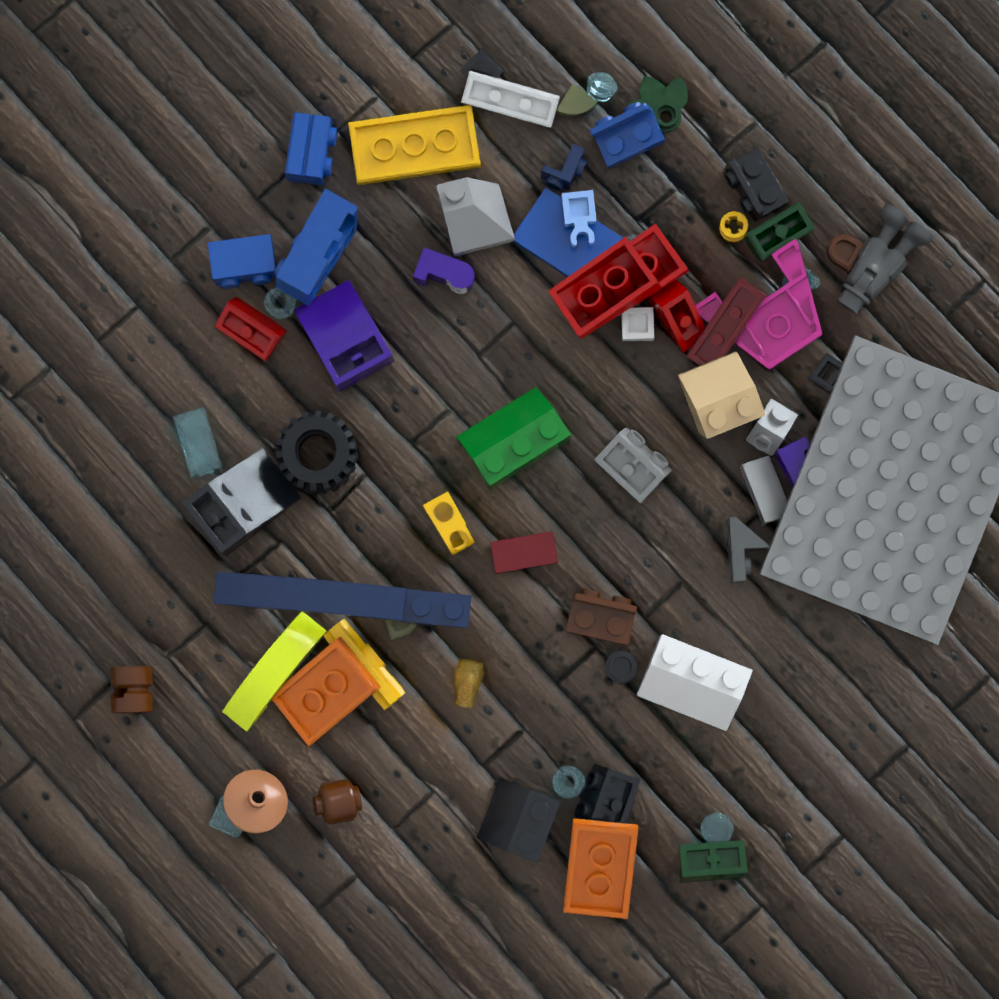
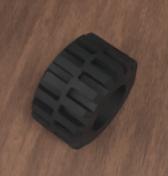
[276,411,358,495]

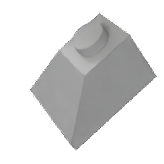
[436,177,515,257]

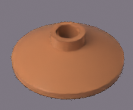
[223,770,288,834]

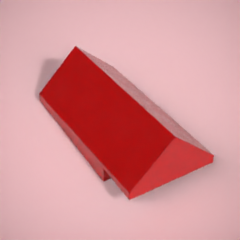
[548,223,689,339]

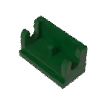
[678,840,748,883]

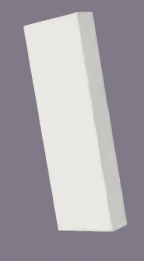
[461,71,560,128]

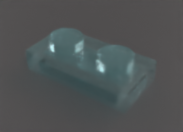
[173,407,223,478]

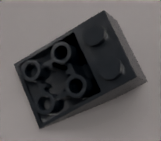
[183,448,302,557]

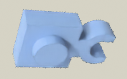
[561,190,597,248]

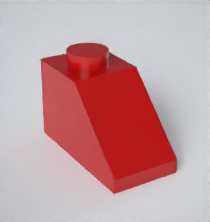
[648,280,706,353]

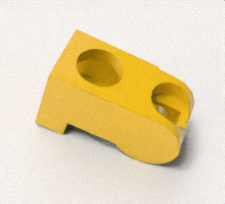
[422,491,475,555]

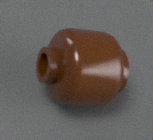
[313,779,362,825]

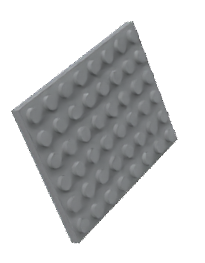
[759,335,999,645]

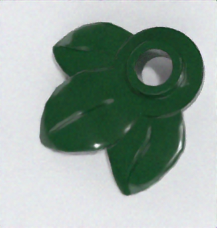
[628,76,688,133]

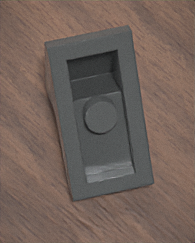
[726,517,770,584]

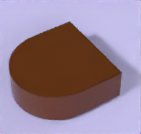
[827,234,864,273]

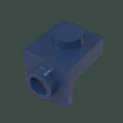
[541,144,588,190]

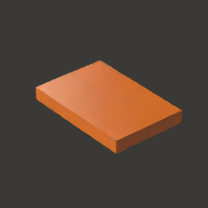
[271,637,381,747]
[563,818,638,919]

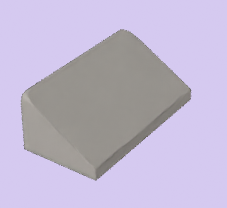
[740,456,787,526]

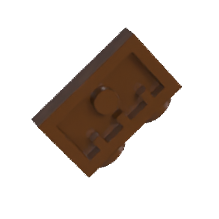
[565,589,637,646]

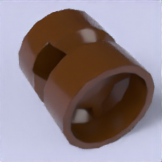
[111,666,154,713]

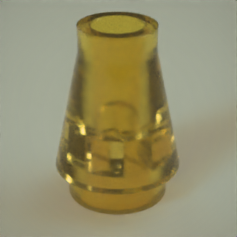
[454,659,485,708]

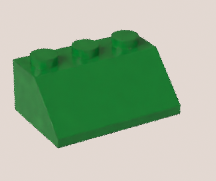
[456,387,571,490]

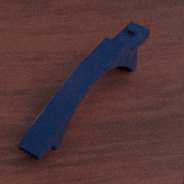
[213,572,472,629]

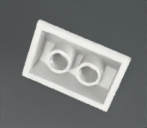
[636,634,753,731]

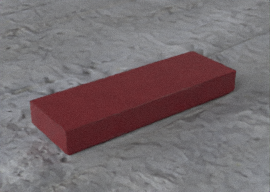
[686,278,767,366]

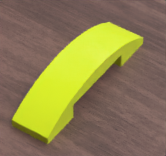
[222,611,327,732]

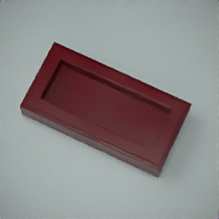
[490,531,558,574]

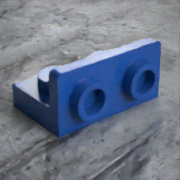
[589,102,666,168]

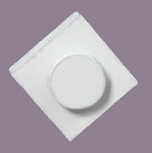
[621,307,654,341]

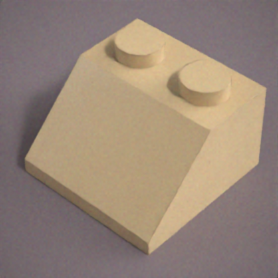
[678,351,766,439]

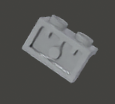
[595,428,672,503]

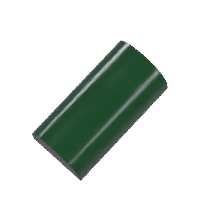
[744,202,815,261]

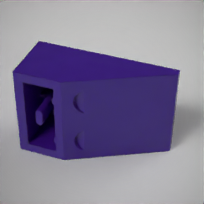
[294,280,394,392]

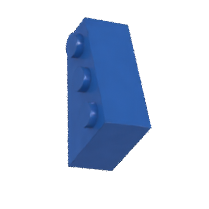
[274,188,358,306]

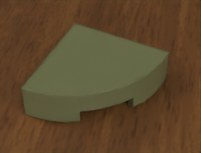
[556,84,599,117]

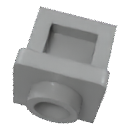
[746,399,798,456]

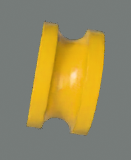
[719,211,748,242]

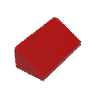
[214,297,287,362]

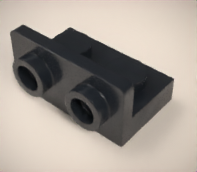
[724,148,789,222]
[575,764,640,824]

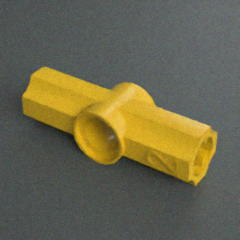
[323,619,405,710]

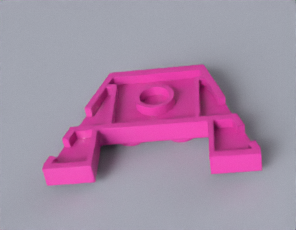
[695,239,823,370]

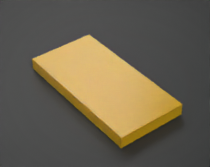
[348,105,481,185]

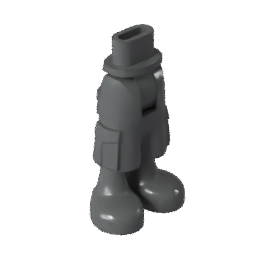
[836,204,934,315]

